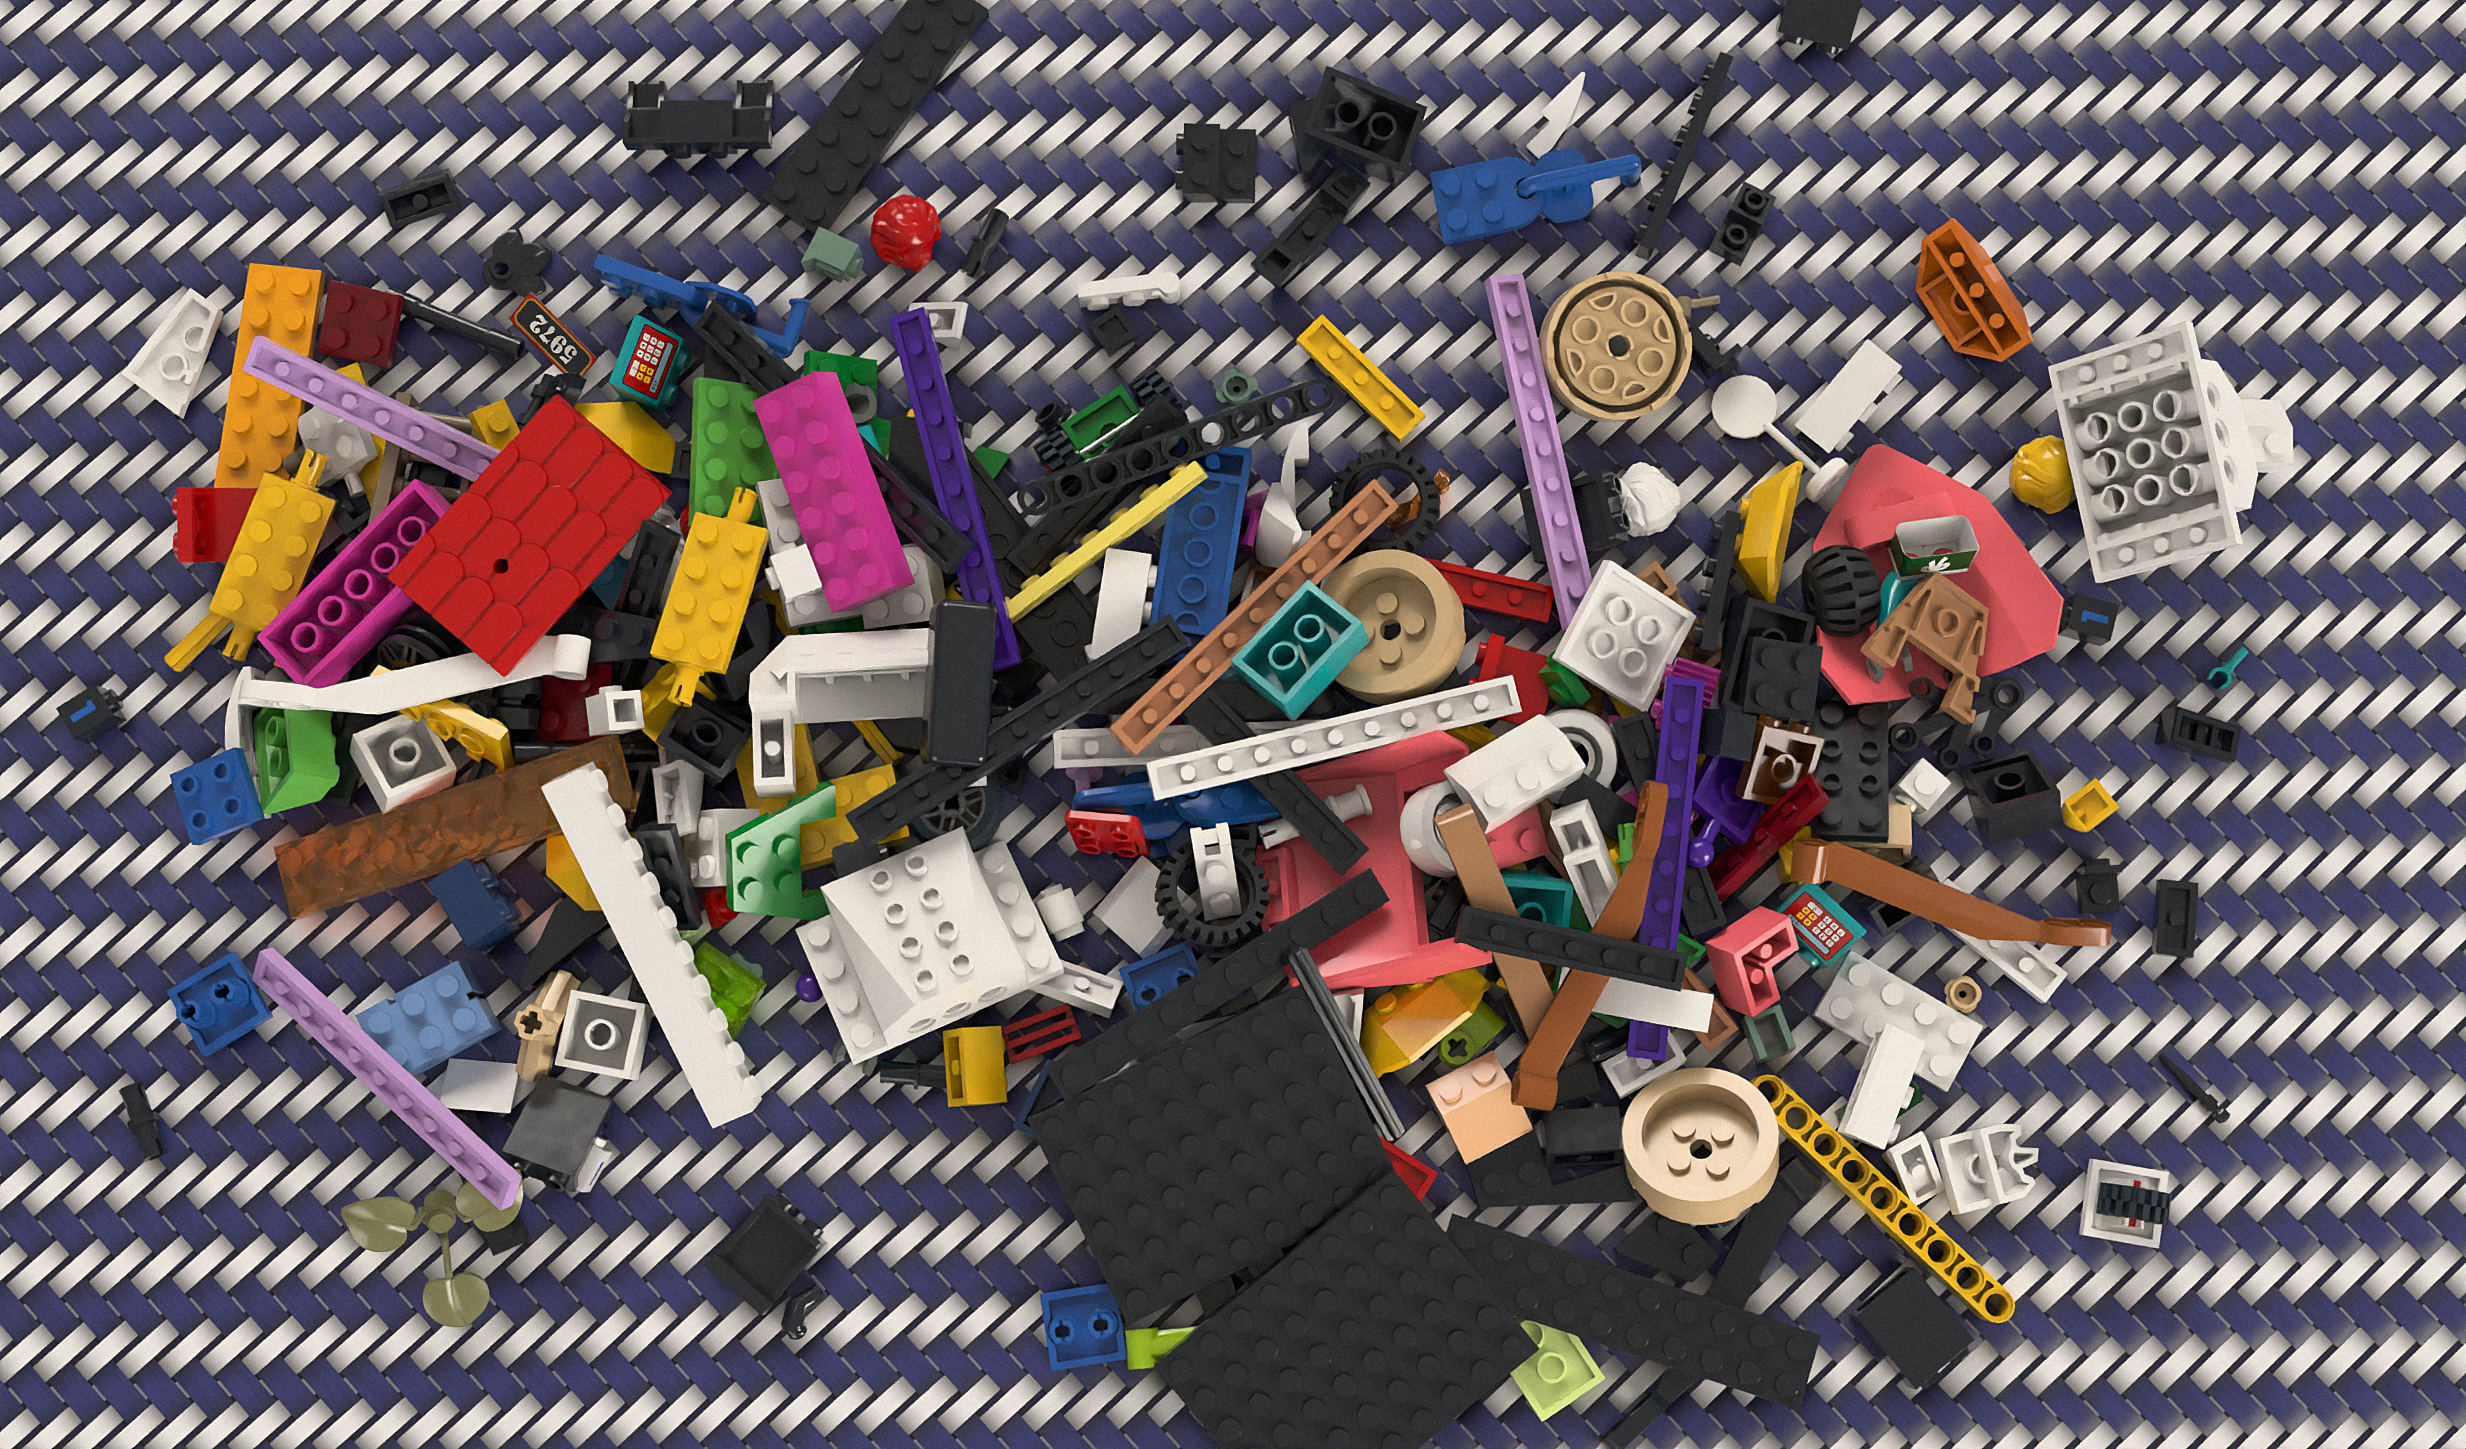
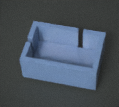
[355,960,502,1077]

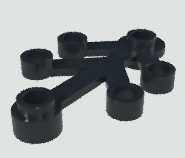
[1888,668,2024,769]

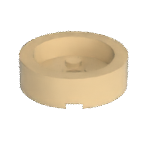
[1538,271,1692,422]
[1321,549,1466,705]
[1622,1067,1779,1225]

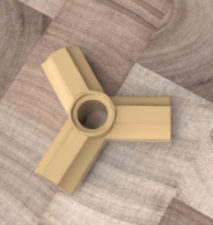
[513,969,581,1083]

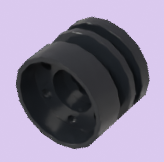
[377,604,473,671]

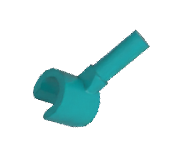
[2206,647,2248,690]

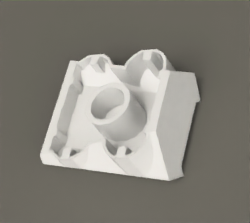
[1093,855,1197,959]

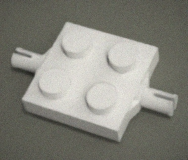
[298,405,378,498]

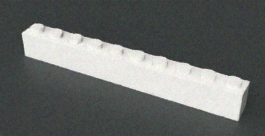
[541,761,762,1128]

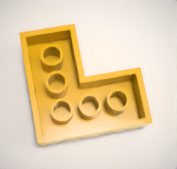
[735,723,915,871]

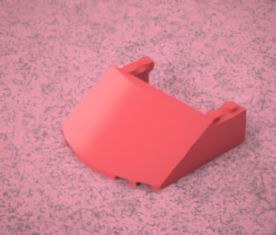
[1255,730,1492,991]

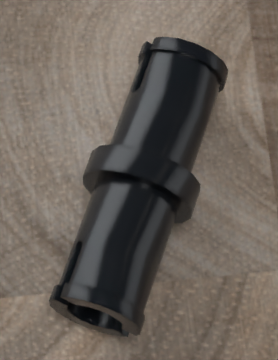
[119,1082,168,1162]

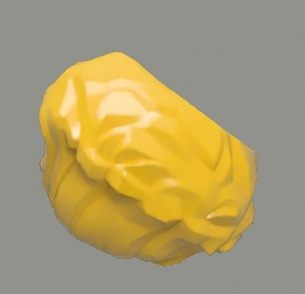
[2009,435,2075,514]

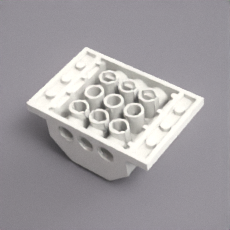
[2048,321,2258,583]
[795,826,1064,1065]

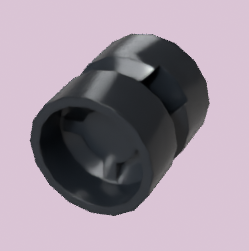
[490,677,543,730]

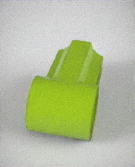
[1125,1326,1198,1370]

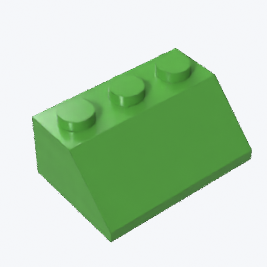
[253,680,339,814]

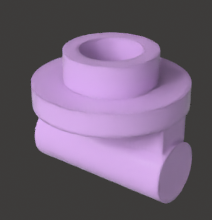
[1066,767,1103,793]

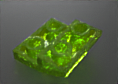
[693,941,767,1042]

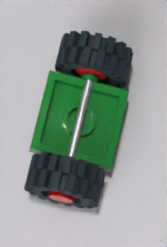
[1033,368,1189,493]

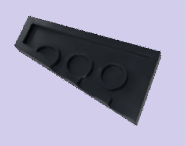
[546,603,660,665]

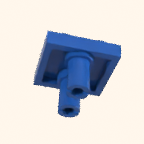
[170,747,265,845]
[1118,941,1217,1016]
[166,952,273,1056]
[1040,1283,1127,1371]

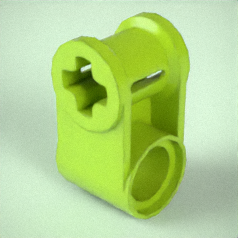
[1438,1000,1507,1069]

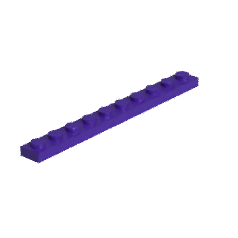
[889,307,1023,672]
[1626,676,1705,1061]

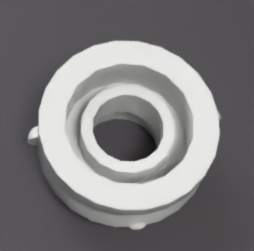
[1542,709,1619,804]
[1400,780,1464,877]

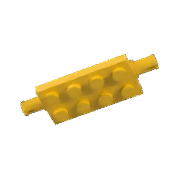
[208,448,338,662]
[650,487,770,707]

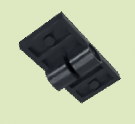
[1810,700,1889,843]

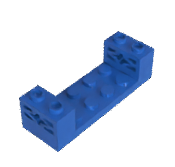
[1148,438,1252,669]

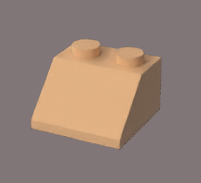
[1425,1050,1533,1164]

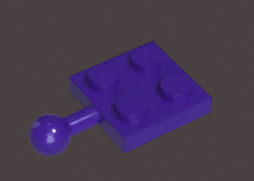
[1686,755,1765,868]

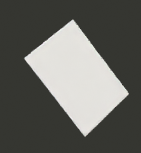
[440,1058,518,1113]

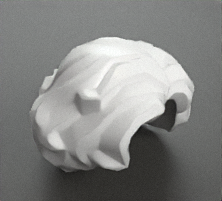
[1619,462,1681,537]

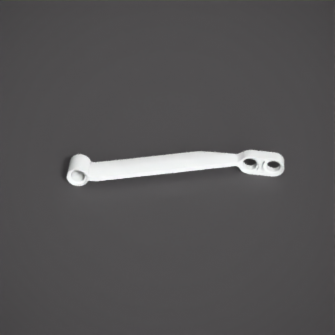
[238,634,591,715]

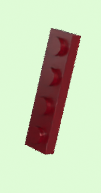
[1707,773,1831,902]

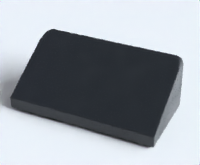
[378,168,462,230]

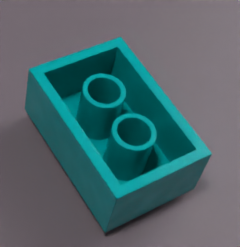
[1231,580,1370,722]

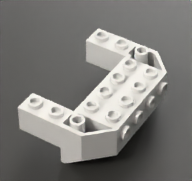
[749,628,987,798]

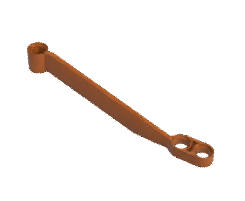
[1511,780,1668,1111]
[1790,838,2112,946]

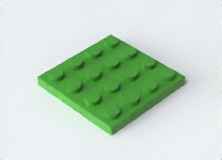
[688,377,781,528]

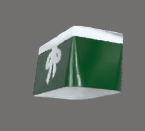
[1888,515,1980,581]

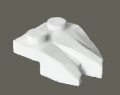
[1932,1124,2039,1215]

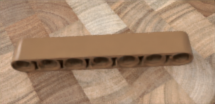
[1433,802,1554,1041]

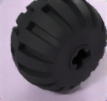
[1801,545,1881,637]

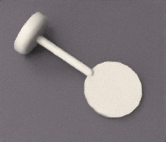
[1711,375,1849,503]

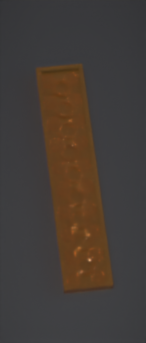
[273,734,637,919]

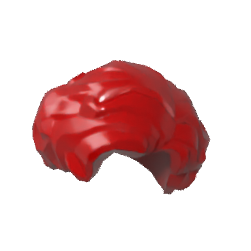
[869,194,942,272]

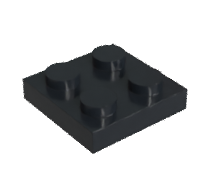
[1738,636,1823,721]

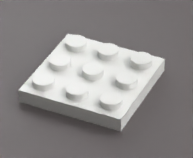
[1552,560,1696,713]

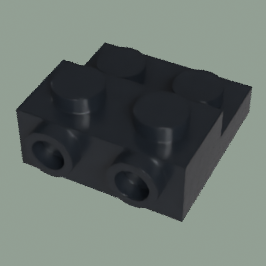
[1175,123,1256,203]

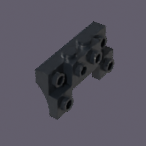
[623,80,775,159]

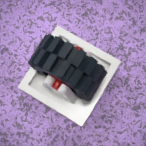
[2079,1159,2172,1248]

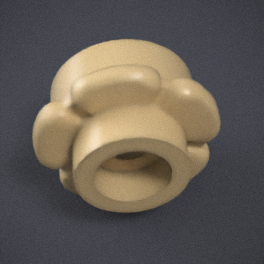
[1944,976,1982,1013]

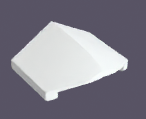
[1255,482,1302,568]

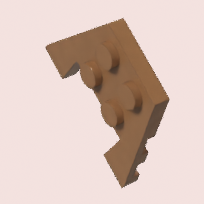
[1860,571,1989,724]

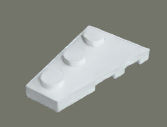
[121,288,223,419]

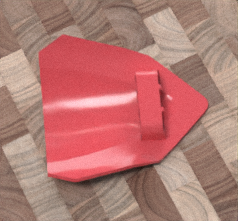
[1812,444,2064,705]

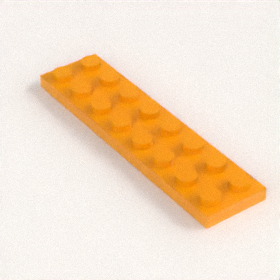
[214,263,326,488]

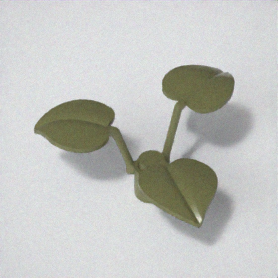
[341,1169,523,1327]

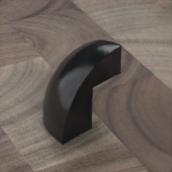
[704,598,770,701]

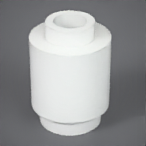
[1036,884,1085,942]

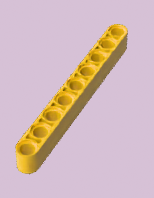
[1749,1074,2015,1323]

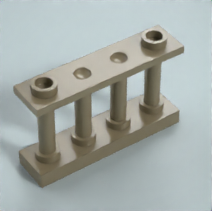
[368,392,485,525]

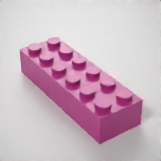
[752,372,915,613]
[256,479,451,689]

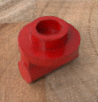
[700,886,739,929]

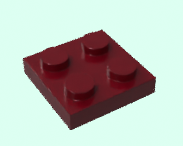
[317,280,404,368]
[538,663,612,743]

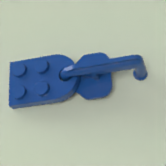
[1430,149,1641,246]
[593,254,810,359]
[1072,771,1283,840]

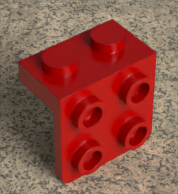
[172,487,258,563]
[1468,633,1550,726]
[1064,806,1153,858]

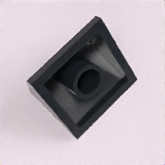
[655,690,753,783]

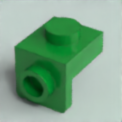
[1538,650,1592,707]

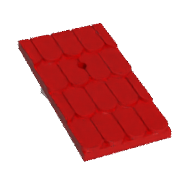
[387,394,673,677]

